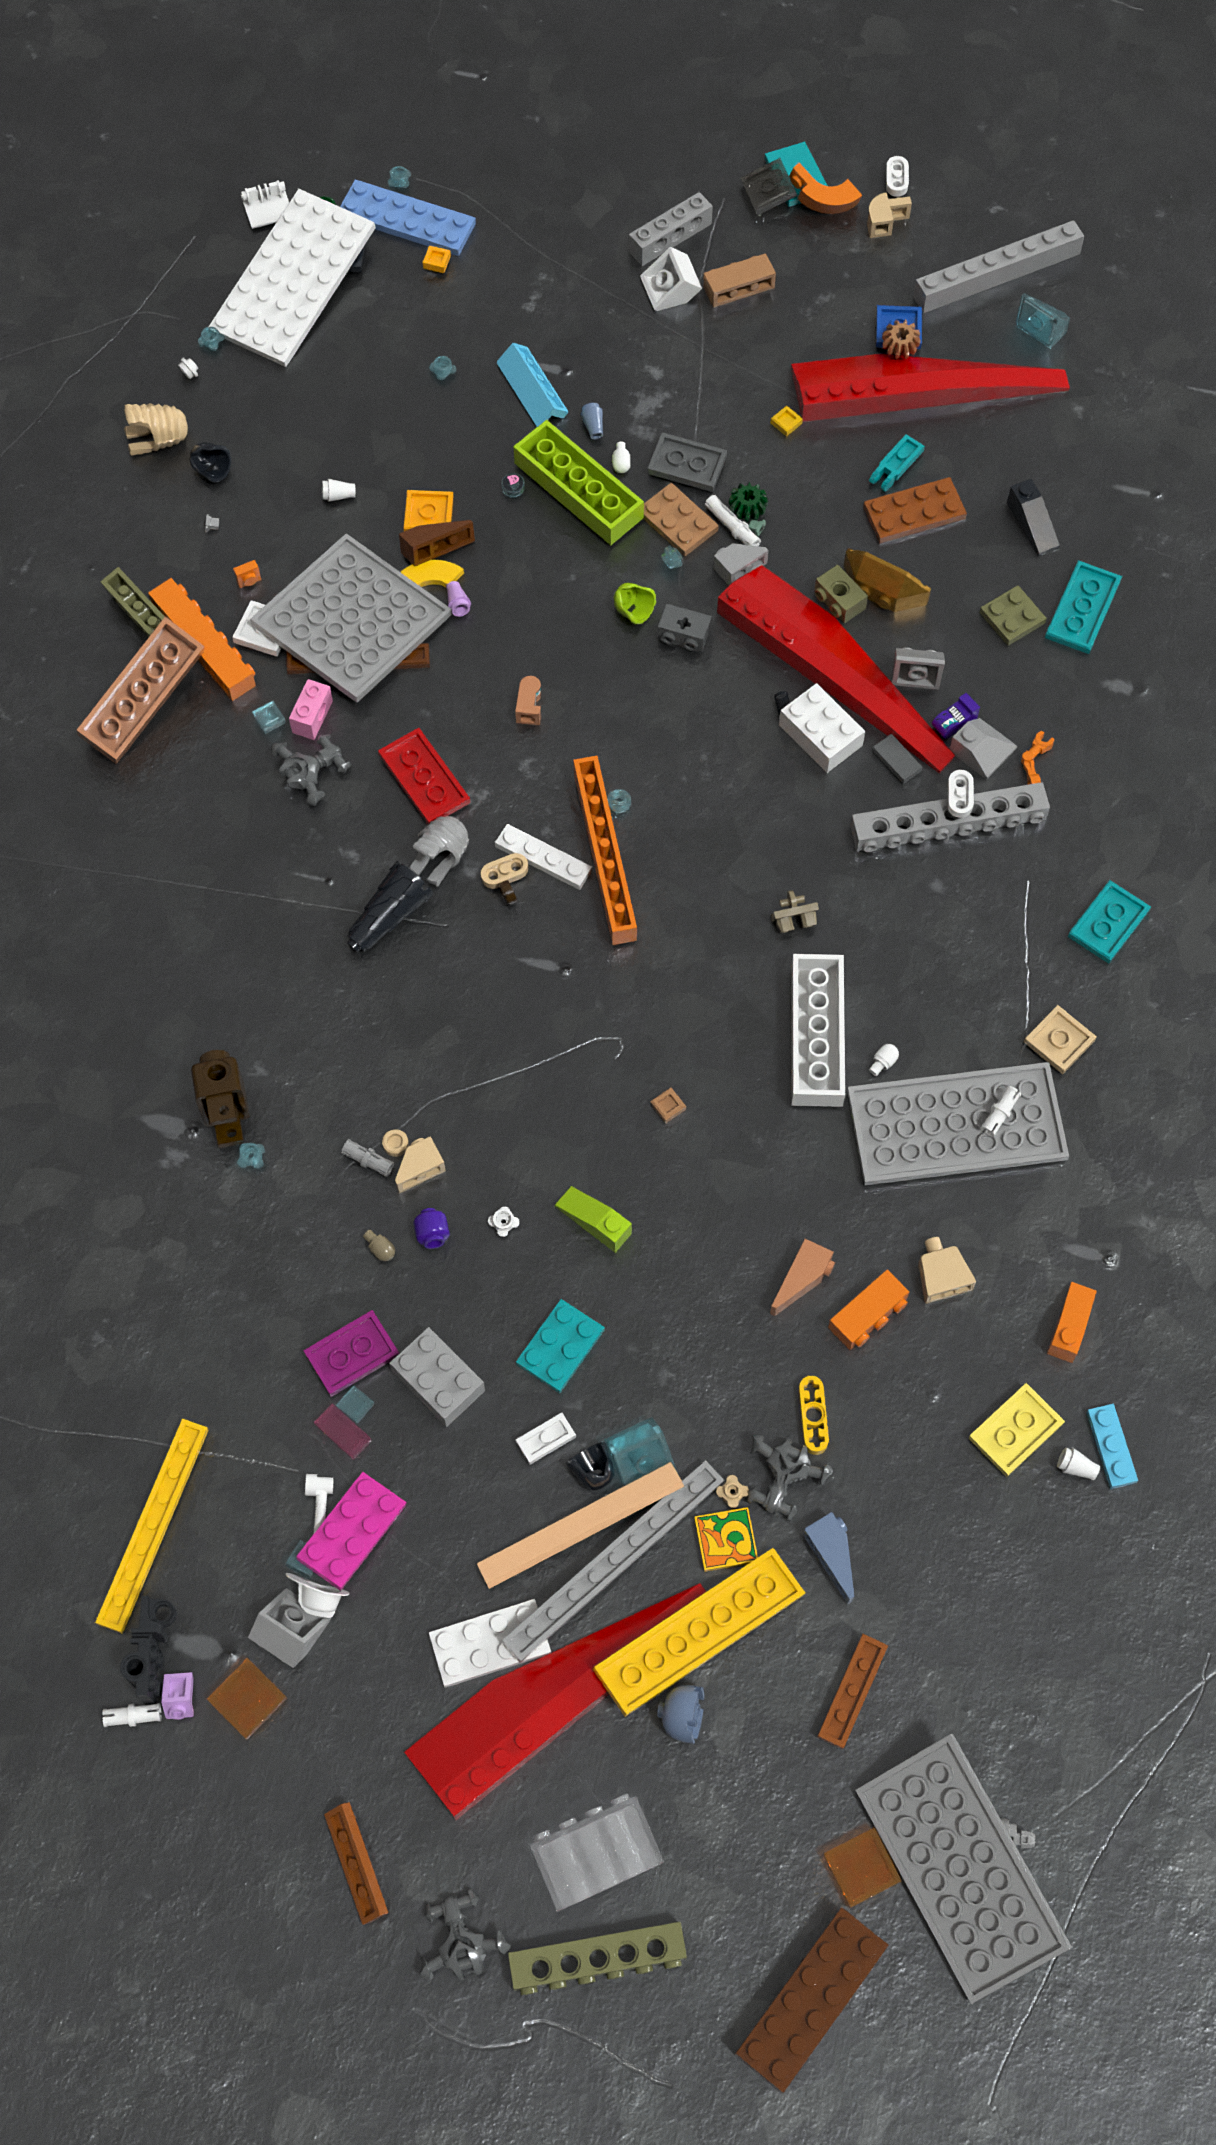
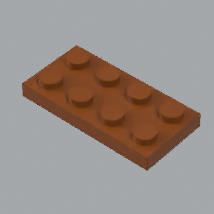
[863,477,967,544]

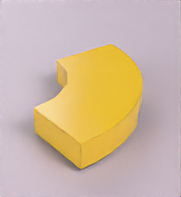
[401,560,464,587]

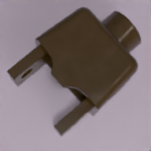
[191,1050,250,1148]

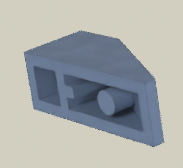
[803,1512,854,1605]

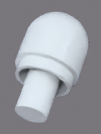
[612,442,630,474]
[869,1044,899,1076]

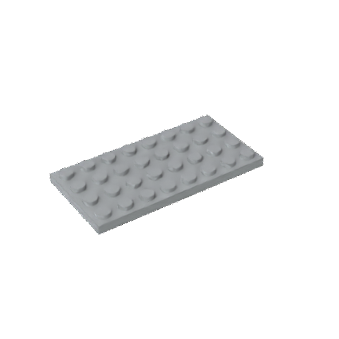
[847,1062,1069,1185]
[856,1734,1072,2004]

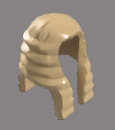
[124,403,188,456]

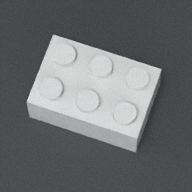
[779,683,865,773]

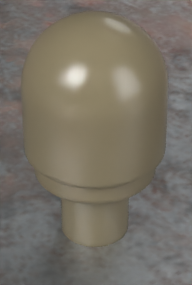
[363,1230,395,1261]

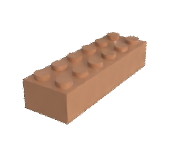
[77,617,205,764]

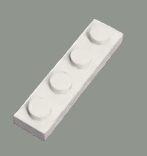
[495,824,592,890]

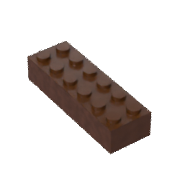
[734,1907,889,2094]

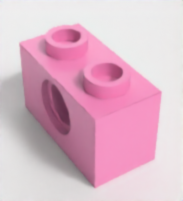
[289,679,333,740]

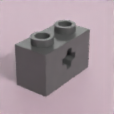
[657,604,712,652]

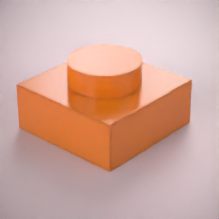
[233,560,261,588]

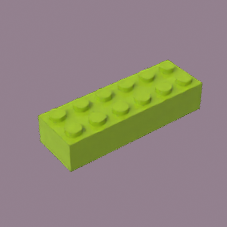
[513,420,644,545]

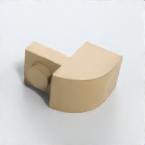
[867,193,912,238]

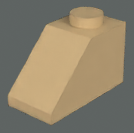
[395,1136,446,1193]

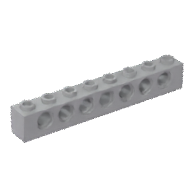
[850,782,1050,852]

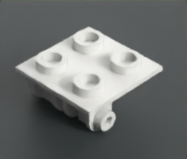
[241,180,289,229]

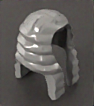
[409,816,469,887]

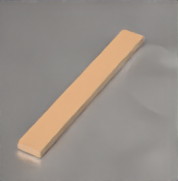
[477,1462,684,1589]

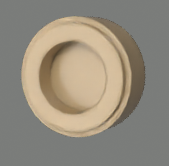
[382,1130,409,1157]

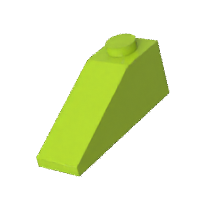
[555,1186,632,1253]

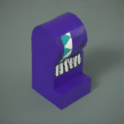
[932,693,980,739]

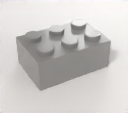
[389,1327,485,1427]

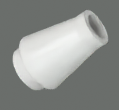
[322,479,355,502]
[1057,1447,1100,1480]

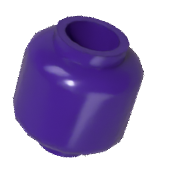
[413,1208,450,1249]

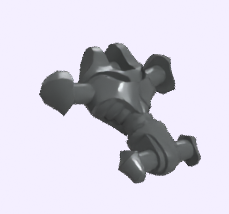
[271,734,351,806]
[747,1434,834,1521]
[420,1889,511,1980]

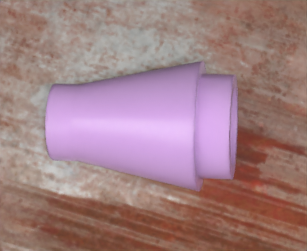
[446,581,471,617]

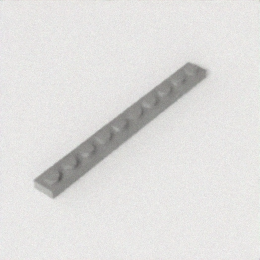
[502,1460,724,1663]

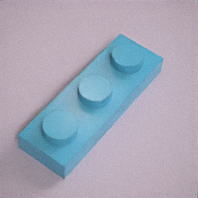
[1086,1404,1138,1489]

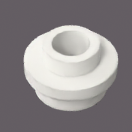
[178,358,199,379]

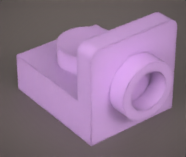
[162,1672,194,1720]

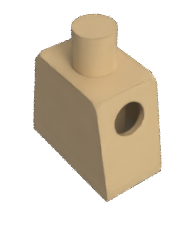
[918,1237,976,1304]

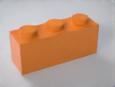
[828,1269,909,1350]

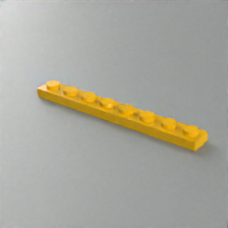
[95,1419,209,1634]

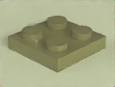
[979,585,1047,646]

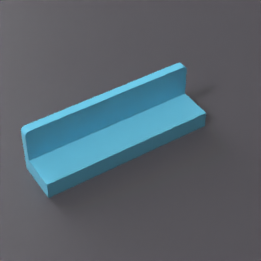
[497,343,568,427]

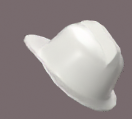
[285,1573,349,1618]

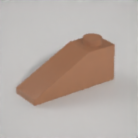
[770,1239,835,1316]

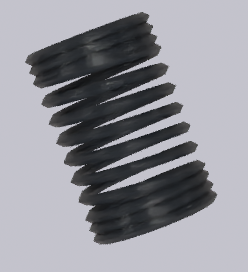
[774,691,790,716]

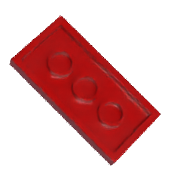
[378,728,471,825]

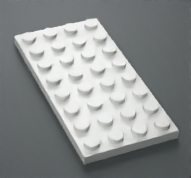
[208,189,376,367]

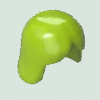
[614,583,656,625]

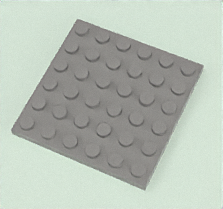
[250,534,452,703]

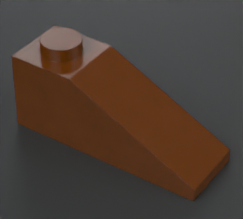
[399,520,475,566]

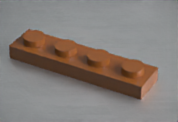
[817,1634,888,1750]
[324,1802,388,1925]

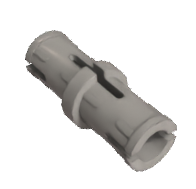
[341,1139,394,1177]

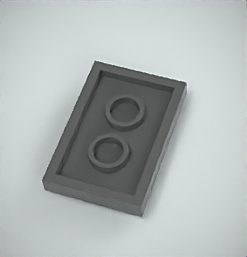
[647,432,727,492]

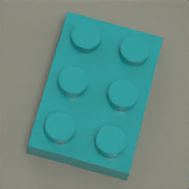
[516,1299,605,1394]

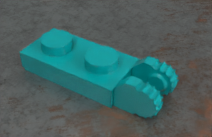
[869,434,925,492]

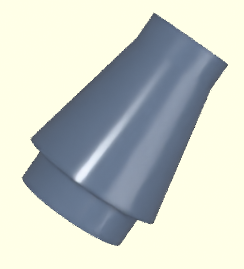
[580,403,603,439]

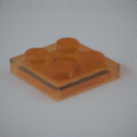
[207,1658,287,1740]
[823,1827,901,1908]

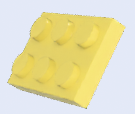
[968,1383,1065,1477]

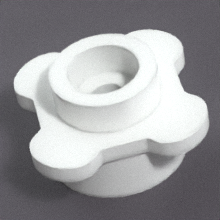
[488,1207,519,1237]

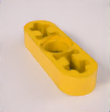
[799,1376,829,1455]

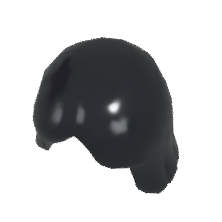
[189,442,232,483]
[566,1442,615,1491]

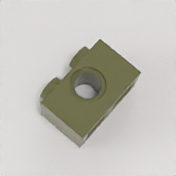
[814,564,868,624]

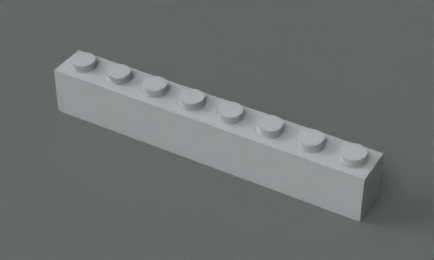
[913,220,1084,313]

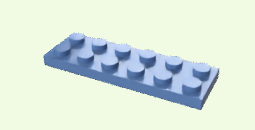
[340,179,476,256]

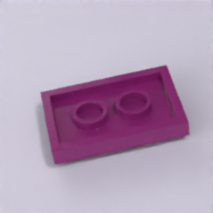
[303,1310,399,1397]

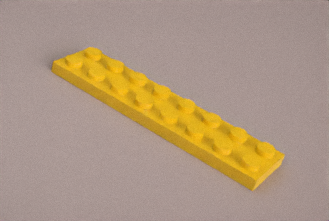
[593,1548,805,1717]

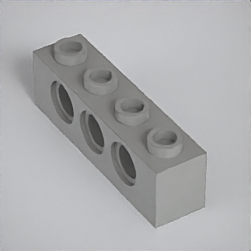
[629,192,713,266]

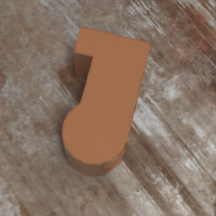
[515,676,541,725]

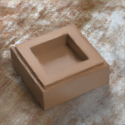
[650,1088,686,1124]

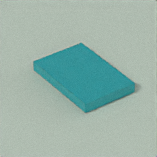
[764,142,828,207]
[1067,880,1151,964]

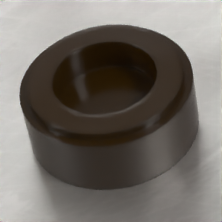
[499,880,517,906]

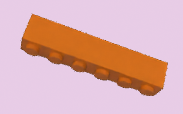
[148,578,256,701]

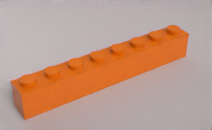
[573,756,637,945]

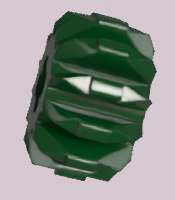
[728,481,768,522]

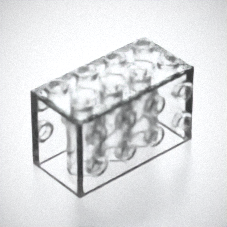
[529,1793,664,1912]

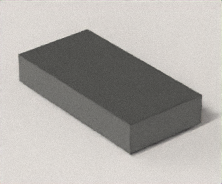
[872,734,923,784]

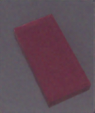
[314,1403,372,1460]

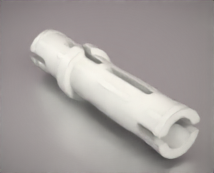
[705,495,761,546]

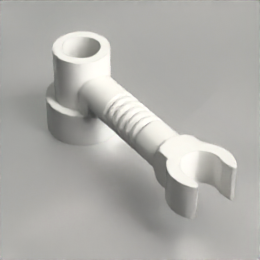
[305,1474,333,1533]

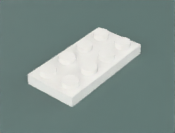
[429,1599,551,1688]

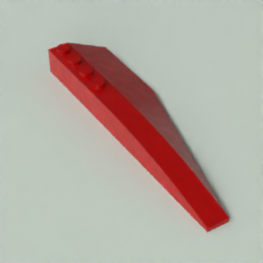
[791,354,1070,422]
[717,565,955,774]
[404,1583,707,1820]

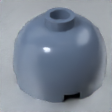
[658,1685,704,1744]

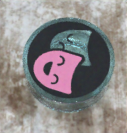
[501,473,525,497]

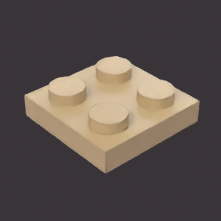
[1024,1005,1097,1074]

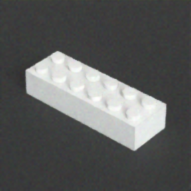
[791,954,845,1107]

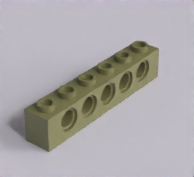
[508,1922,687,1995]

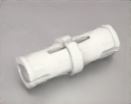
[980,1086,1021,1137]
[102,1703,162,1727]

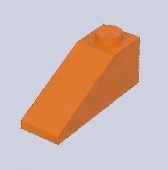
[1047,1282,1096,1363]

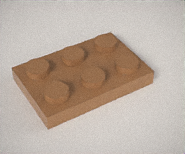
[643,483,719,557]

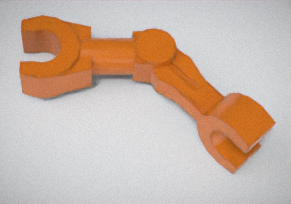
[1021,731,1054,785]

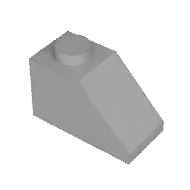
[713,543,768,585]

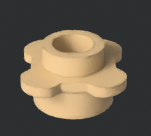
[716,1475,749,1508]

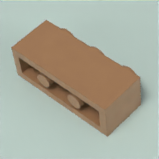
[703,253,776,308]

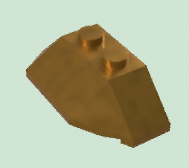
[844,548,931,612]

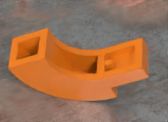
[789,162,863,214]

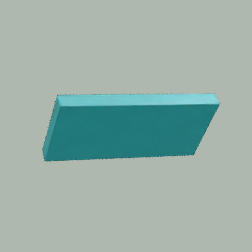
[1045,560,1122,654]

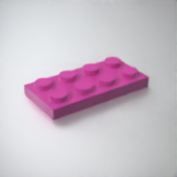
[296,1472,406,1591]

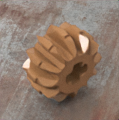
[882,319,921,360]

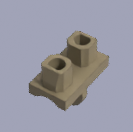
[771,890,819,933]

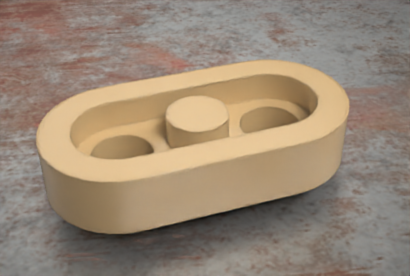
[481,853,528,889]

